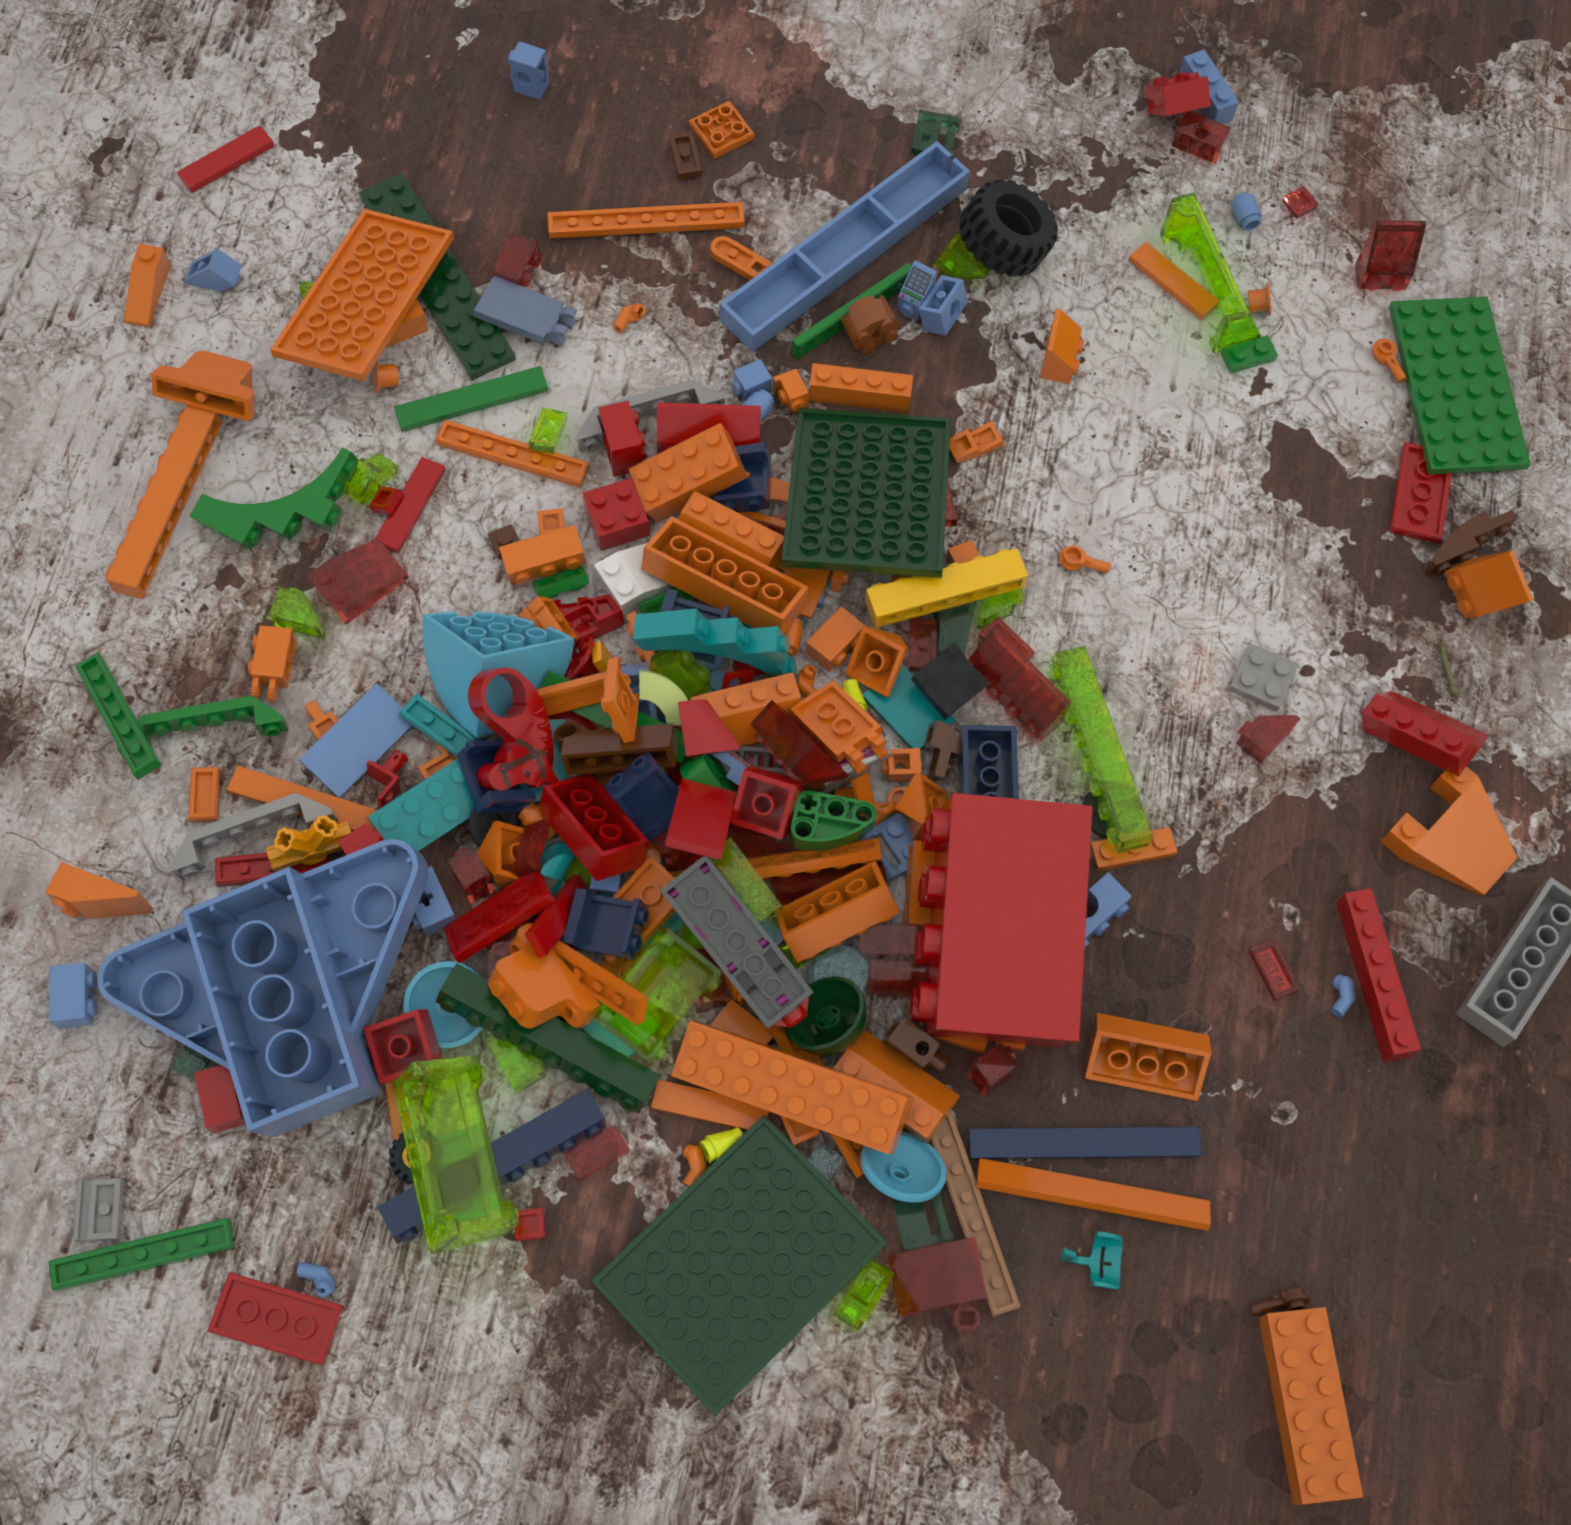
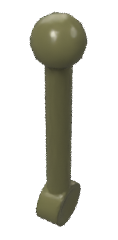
[1437,644,1459,696]

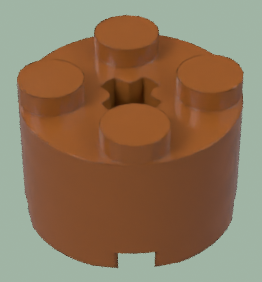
[841,295,899,355]

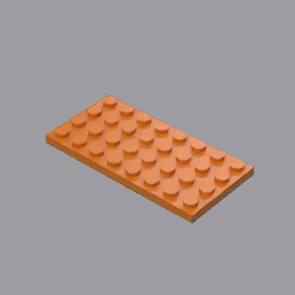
[270,209,454,382]

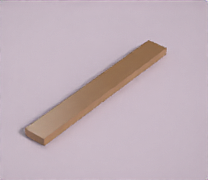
[930,1111,1021,1317]

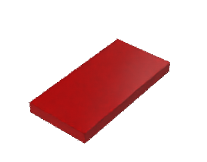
[1389,442,1452,544]
[665,778,736,860]
[443,868,555,963]
[207,1272,344,1366]

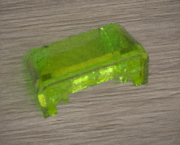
[594,926,723,1064]

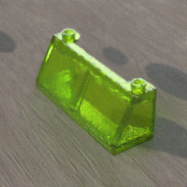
[1160,192,1261,353]
[393,1055,519,1255]

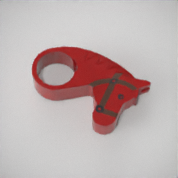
[468,668,559,791]

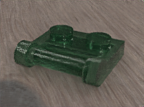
[911,110,961,162]
[891,1188,956,1252]

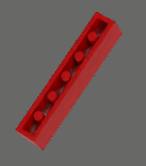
[1336,888,1421,1062]

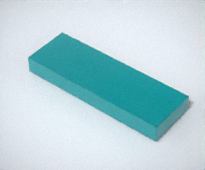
[399,693,478,758]

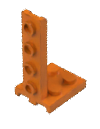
[512,657,639,743]

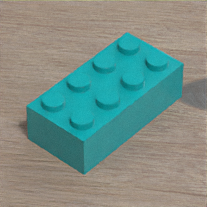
[366,758,474,851]

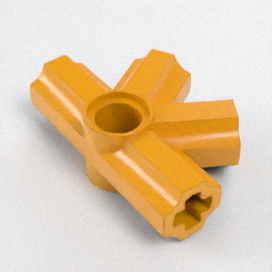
[266,815,351,872]

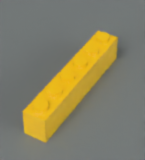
[865,548,1028,628]

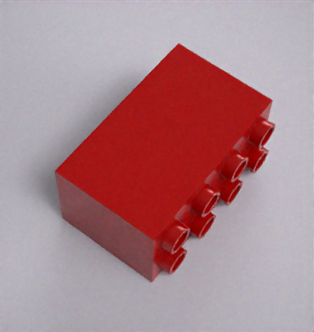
[909,793,1093,1048]

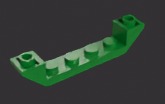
[117,696,289,758]

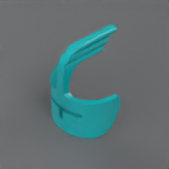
[540,842,575,897]
[1059,1231,1123,1289]

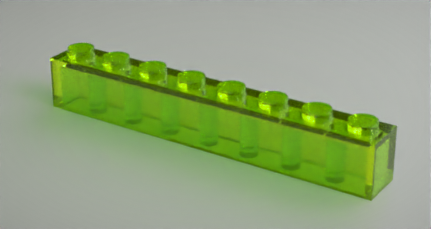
[1049,646,1153,853]

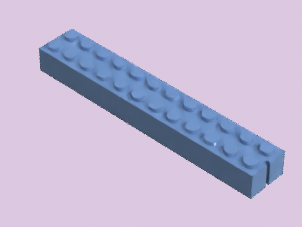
[719,141,970,352]

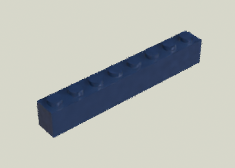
[377,1089,606,1244]

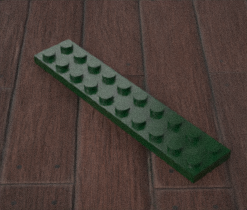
[358,173,516,381]

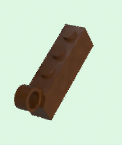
[554,722,679,775]

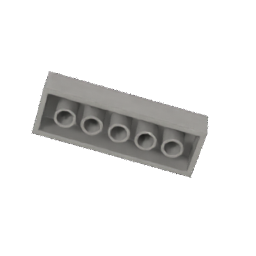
[1455,877,1571,1048]

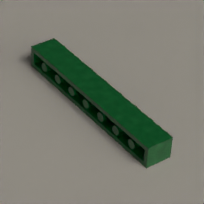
[436,963,660,1113]

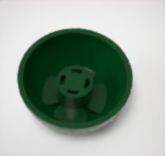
[785,976,867,1056]

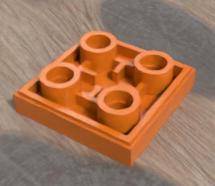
[689,101,754,159]

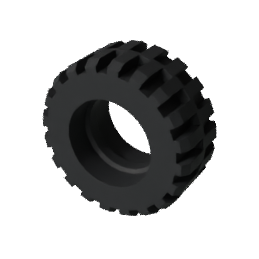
[960,179,1058,277]

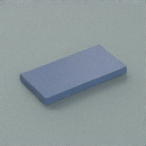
[298,683,412,798]

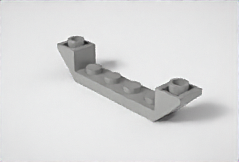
[577,380,725,452]
[170,793,339,878]

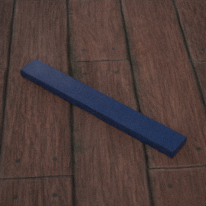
[968,1127,1202,1160]

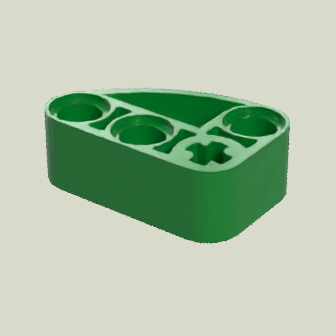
[680,754,737,830]
[790,791,876,851]

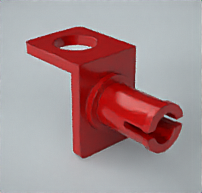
[720,660,769,690]
[366,749,409,809]

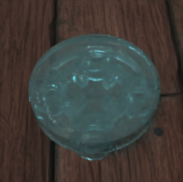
[812,945,869,992]

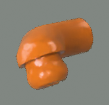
[612,304,646,333]
[797,665,817,697]
[682,1144,707,1187]

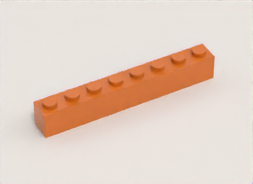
[106,405,222,599]

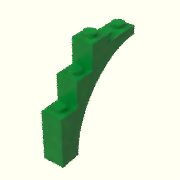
[189,447,359,550]

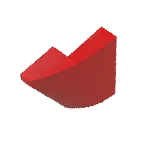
[553,595,625,643]
[678,700,741,758]

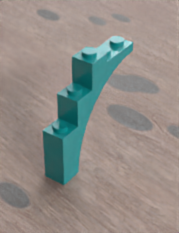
[633,608,797,677]

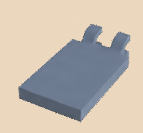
[474,276,577,347]

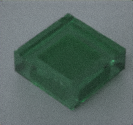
[171,1045,212,1082]

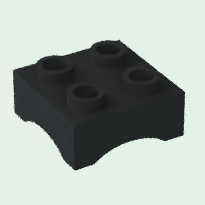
[911,642,989,720]

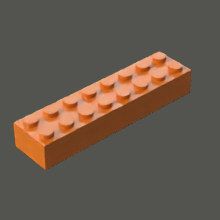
[671,1020,913,1154]

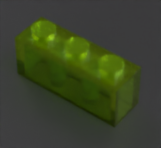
[711,837,784,925]

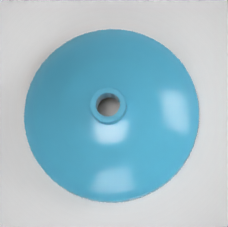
[403,961,483,1048]
[860,1131,946,1202]

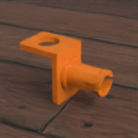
[834,772,897,816]

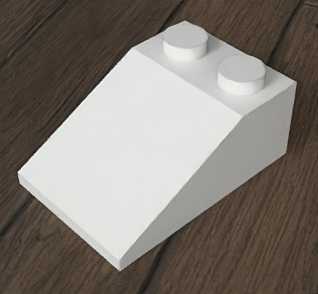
[594,543,675,618]

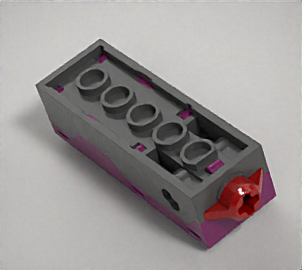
[660,856,813,1029]

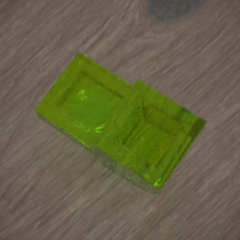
[344,453,398,505]

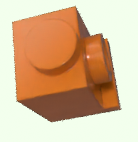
[773,369,809,413]
[881,748,922,782]

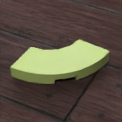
[639,670,688,726]

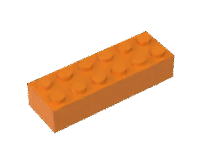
[641,516,809,633]
[1259,1307,1363,1506]

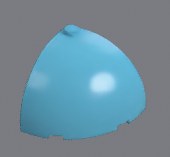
[422,611,574,737]

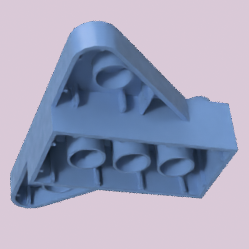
[97,839,429,1137]

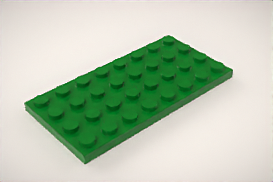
[1389,296,1531,475]

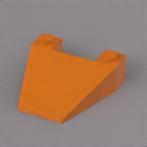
[1380,766,1518,896]

